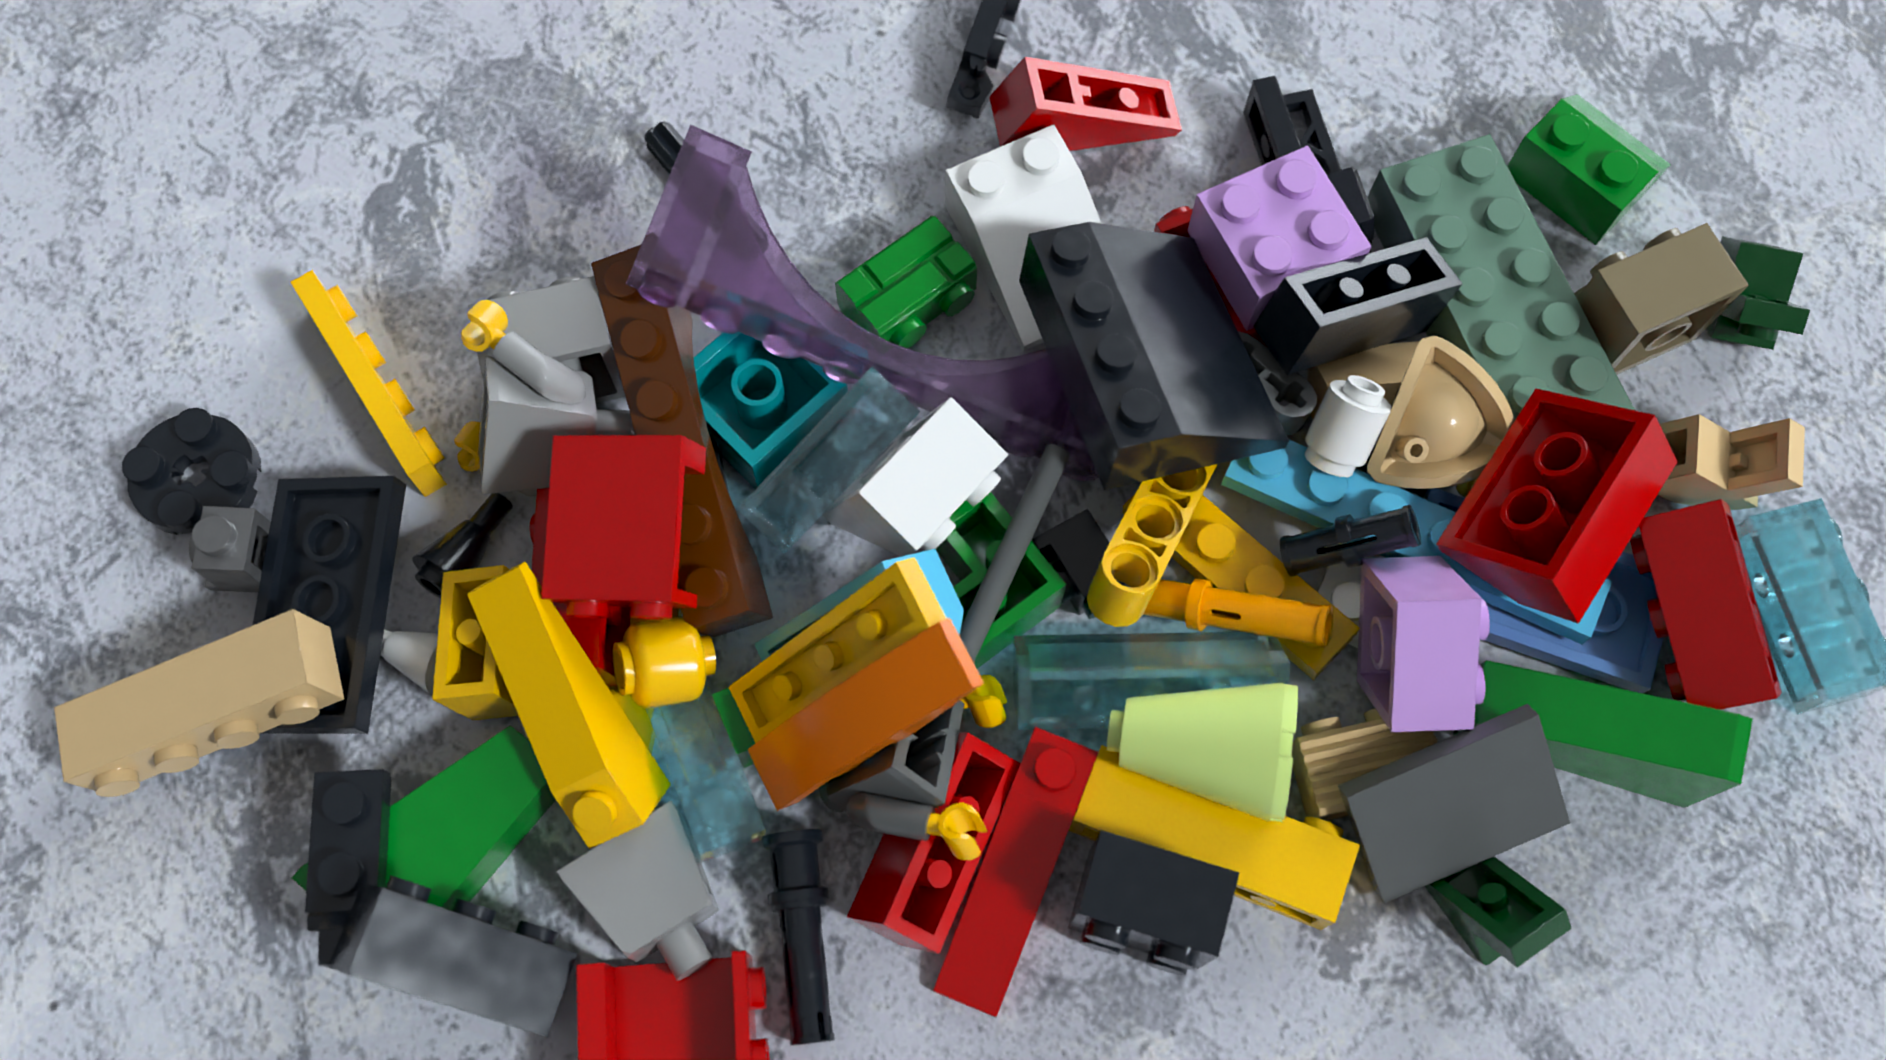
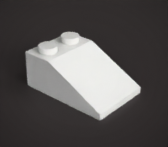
[945,125,1102,351]
[822,397,1009,557]

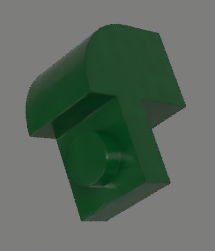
[1706,236,1810,350]

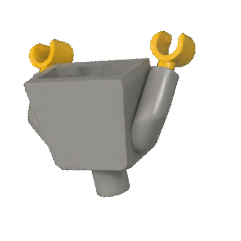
[454,300,632,496]

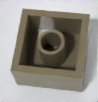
[1574,223,1749,374]

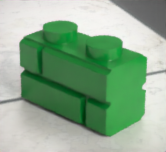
[835,216,977,356]

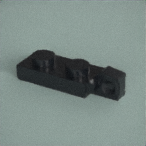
[946,0,1022,119]
[305,769,392,969]

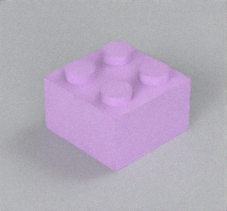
[1187,145,1372,331]
[1357,556,1490,732]

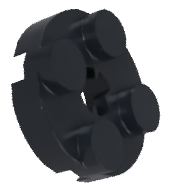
[122,408,261,535]

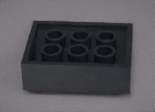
[1019,222,1289,491]

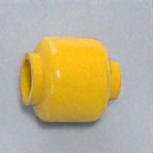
[612,616,716,709]

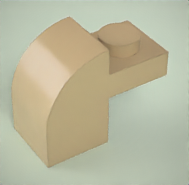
[1658,414,1805,510]

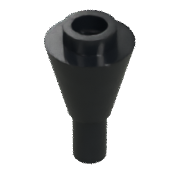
[412,493,513,598]

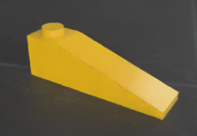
[467,561,671,849]

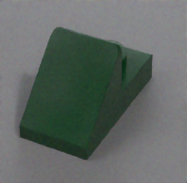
[1425,856,1572,968]

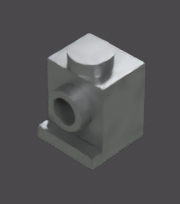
[189,506,271,593]

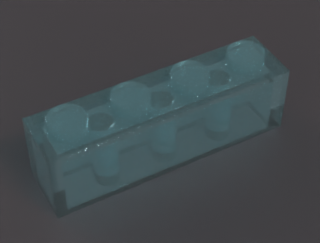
[1013,632,1290,730]

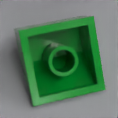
[1507,94,1671,245]

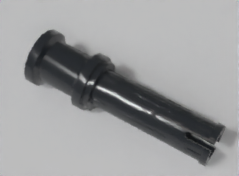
[762,829,835,1046]

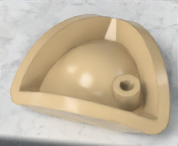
[1367,336,1514,489]

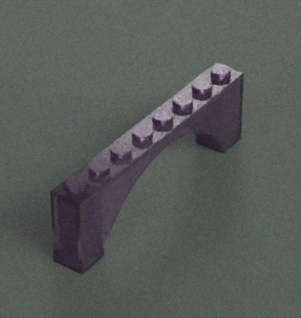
[626,124,1099,481]

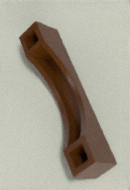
[591,241,773,637]

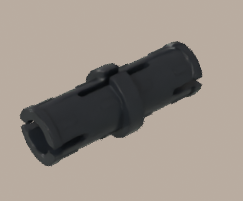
[1279,505,1421,577]

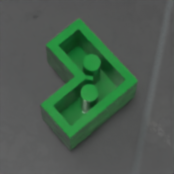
[936,492,1066,669]

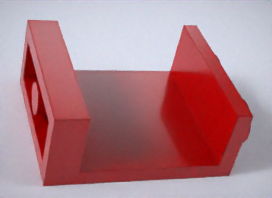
[541,435,706,620]
[576,950,770,1060]

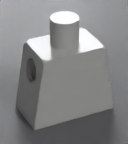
[557,801,719,981]

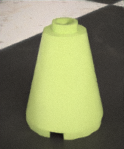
[1107,683,1298,822]

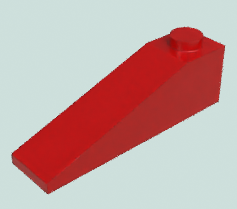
[933,727,1098,1018]

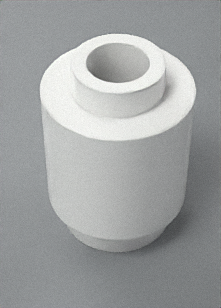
[1305,375,1392,477]

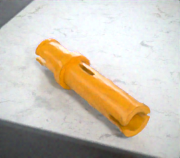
[1143,578,1333,647]

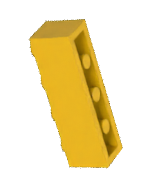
[1069,745,1360,930]

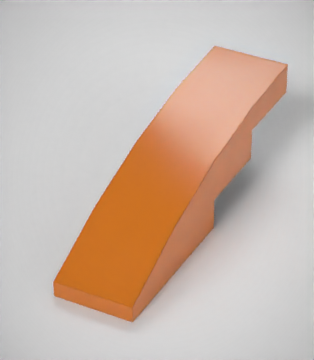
[748,618,984,811]

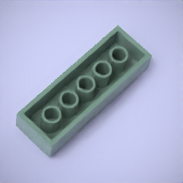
[1367,134,1635,421]

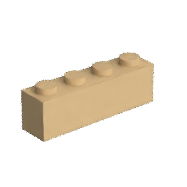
[54,609,344,797]

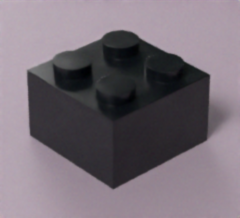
[1068,830,1240,976]

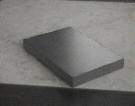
[1338,704,1570,903]

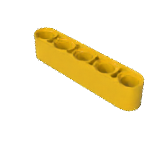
[1087,464,1217,627]

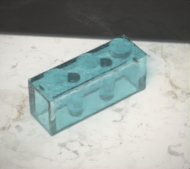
[1736,498,1886,715]

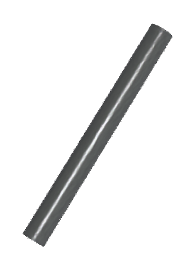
[959,444,1070,663]

